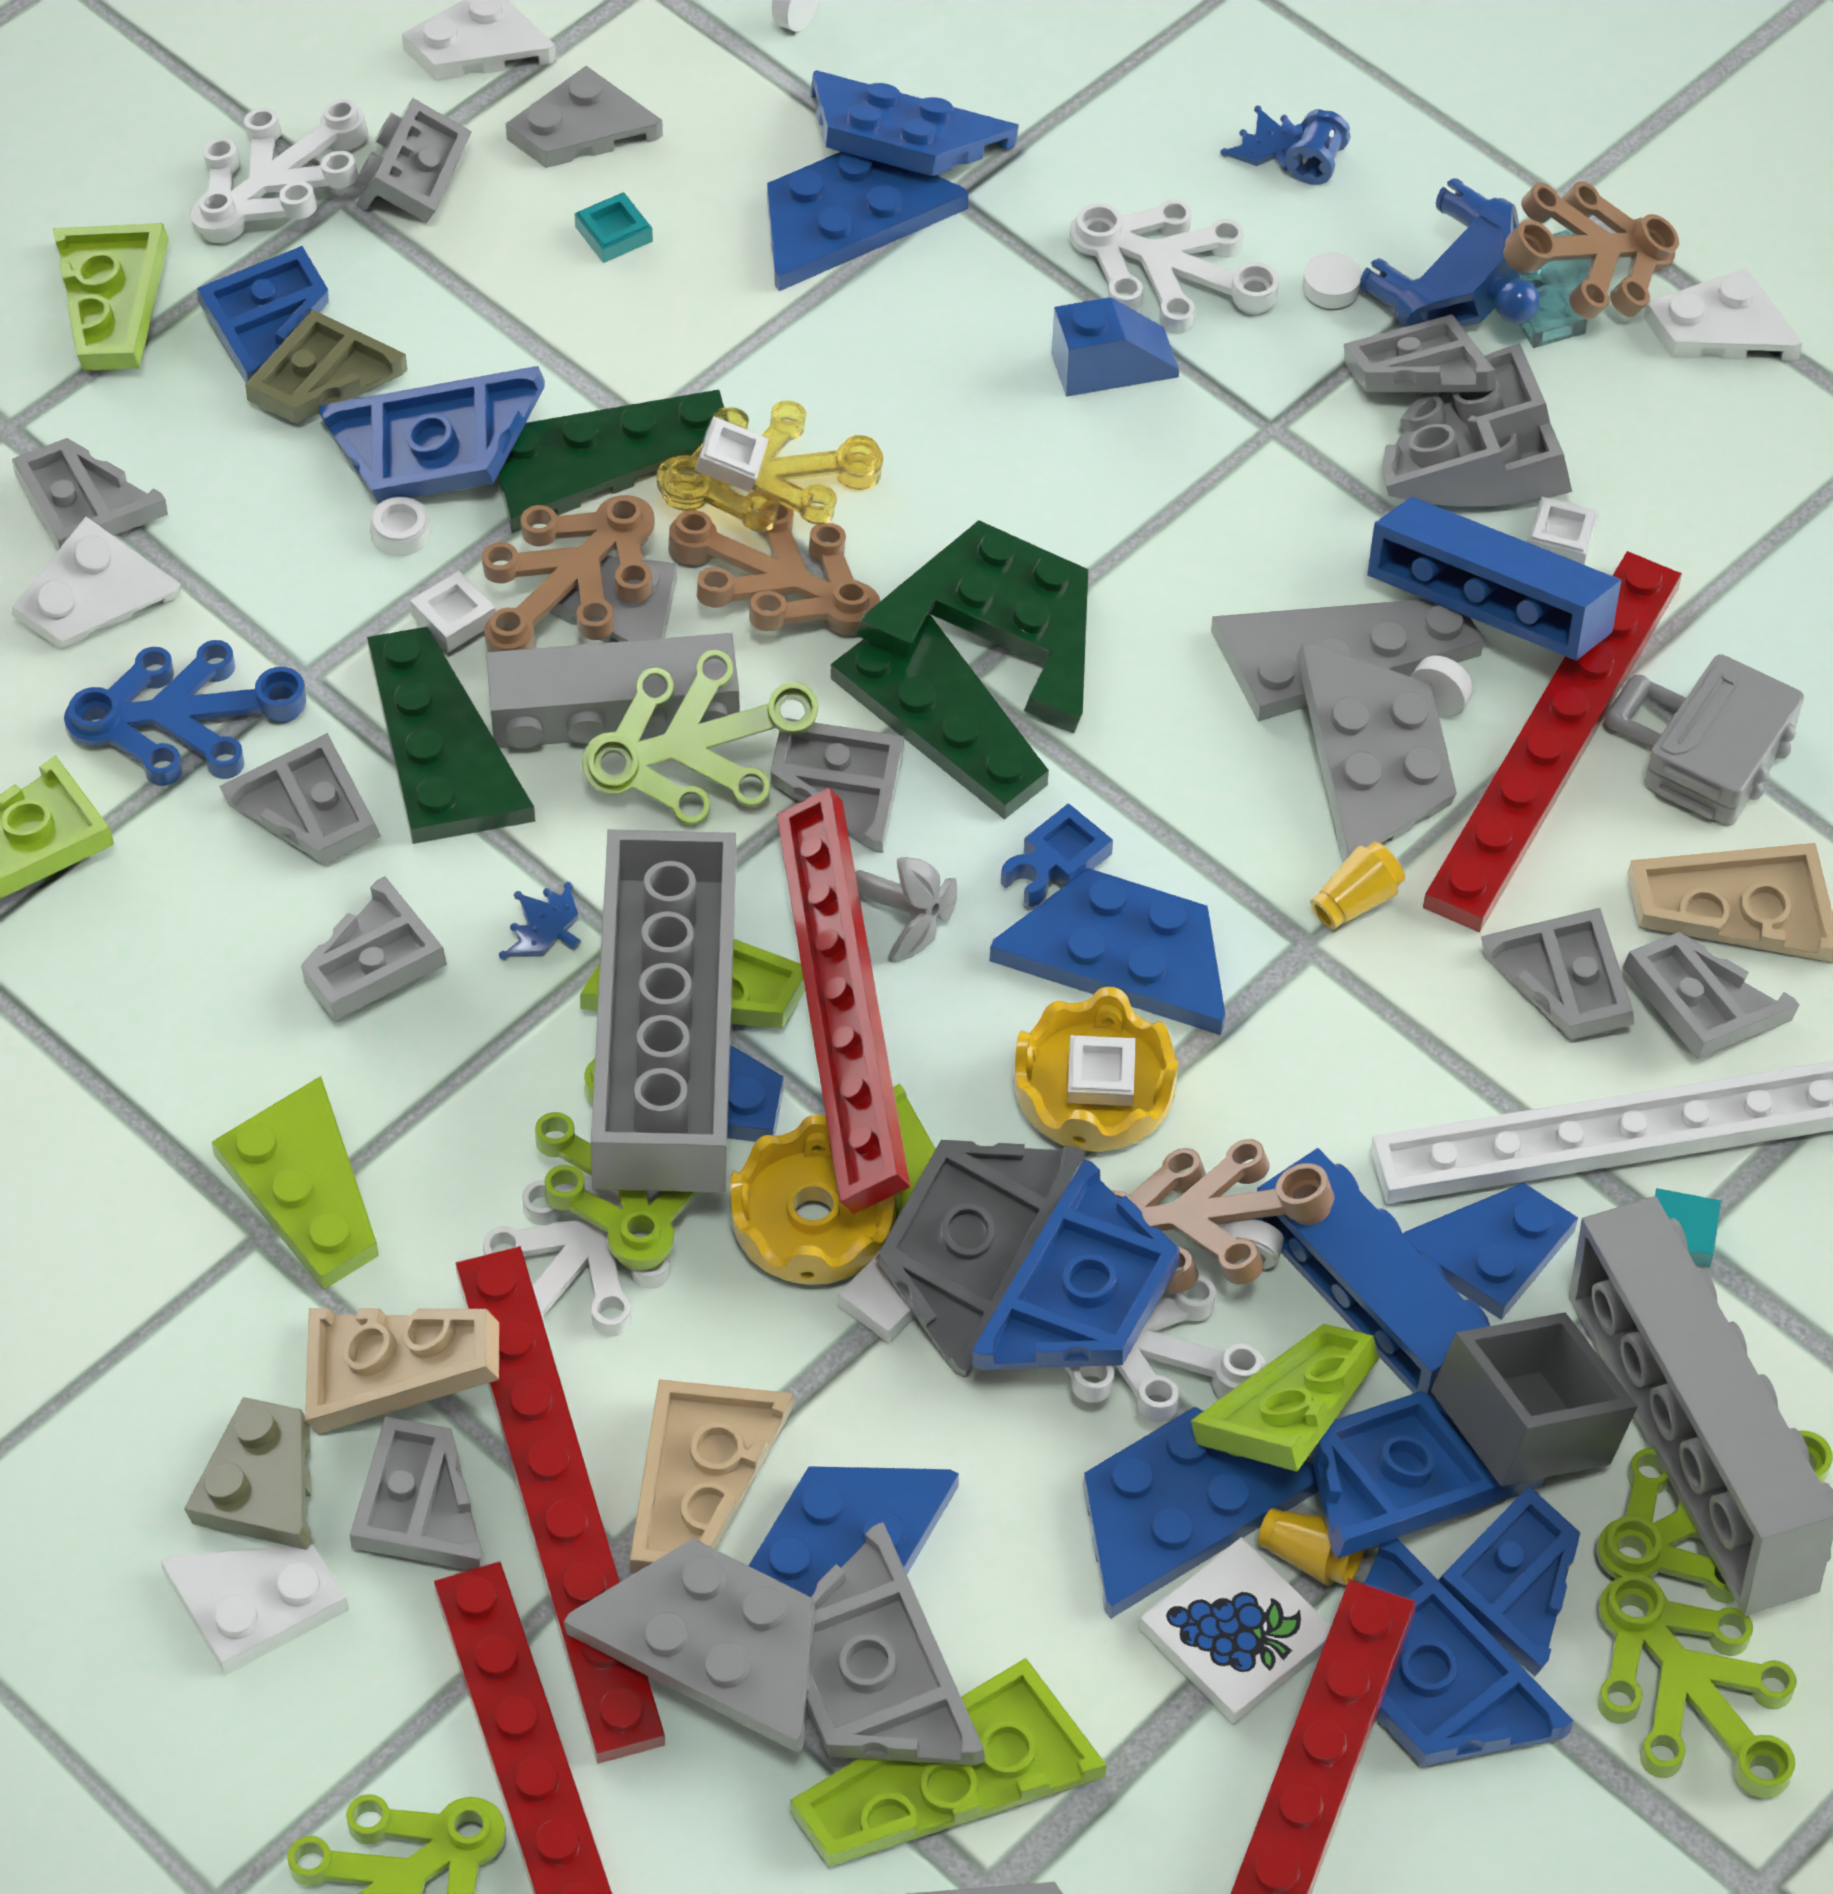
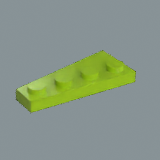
[790,1658,1107,1867]

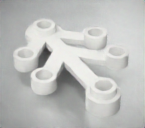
[190,99,369,243]
[1070,199,1279,334]
[483,1178,670,1337]
[1065,1276,1267,1422]

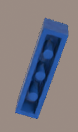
[1367,497,1621,660]
[1254,1148,1490,1399]

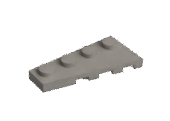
[1211,599,1484,722]

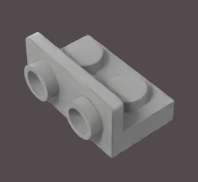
[356,97,472,223]

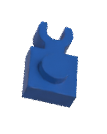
[1001,803,1113,908]

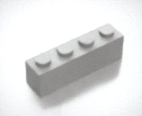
[486,633,740,749]

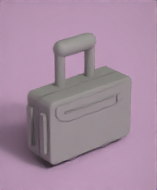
[1605,654,1804,825]

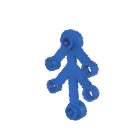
[64,640,306,786]

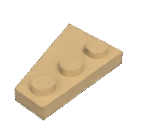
[1627,843,1833,963]
[305,1308,499,1434]
[630,1379,794,1573]

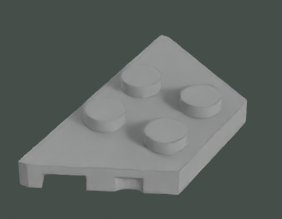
[1297,643,1457,863]
[806,1522,985,1765]
[564,1538,815,1754]

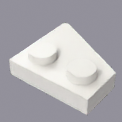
[402,0,556,81]
[1643,267,1803,361]
[12,517,181,650]
[160,1544,349,1675]

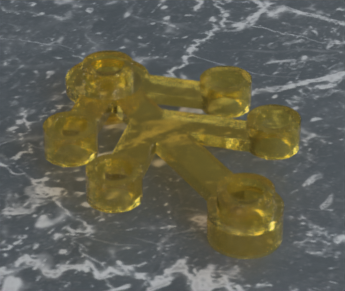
[657,400,884,532]

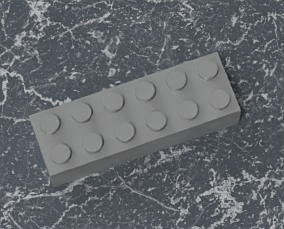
[591,829,736,1192]
[1569,1196,1833,1616]

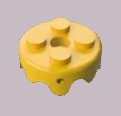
[1014,987,1179,1152]
[730,1114,896,1285]

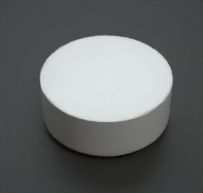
[771,0,820,32]
[1303,252,1362,309]
[369,497,431,556]
[1410,656,1473,718]
[1219,1219,1284,1270]

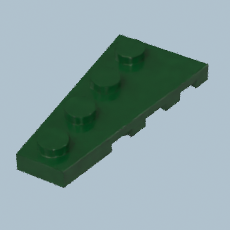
[830,615,1049,820]

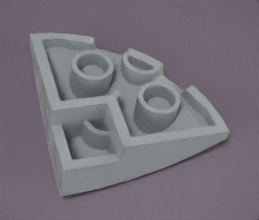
[1383,343,1573,507]

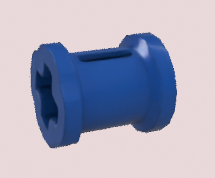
[1285,109,1351,185]

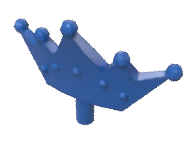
[1220,105,1303,171]
[498,881,581,960]

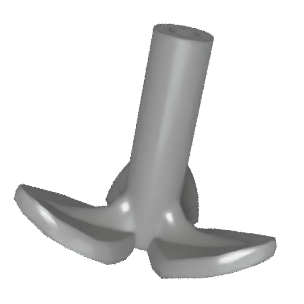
[855,857,957,962]

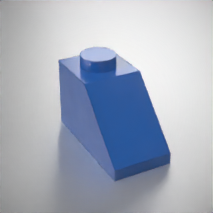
[1051,297,1179,397]

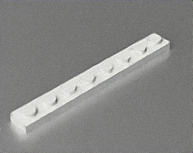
[1370,1061,1833,1204]

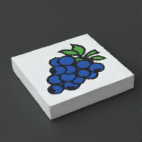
[1139,1537,1331,1725]

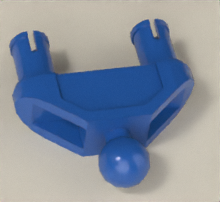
[1360,178,1540,327]

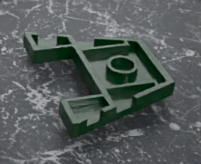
[856,520,1089,733]

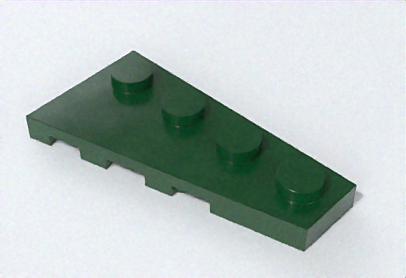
[497,389,729,533]
[367,626,536,844]

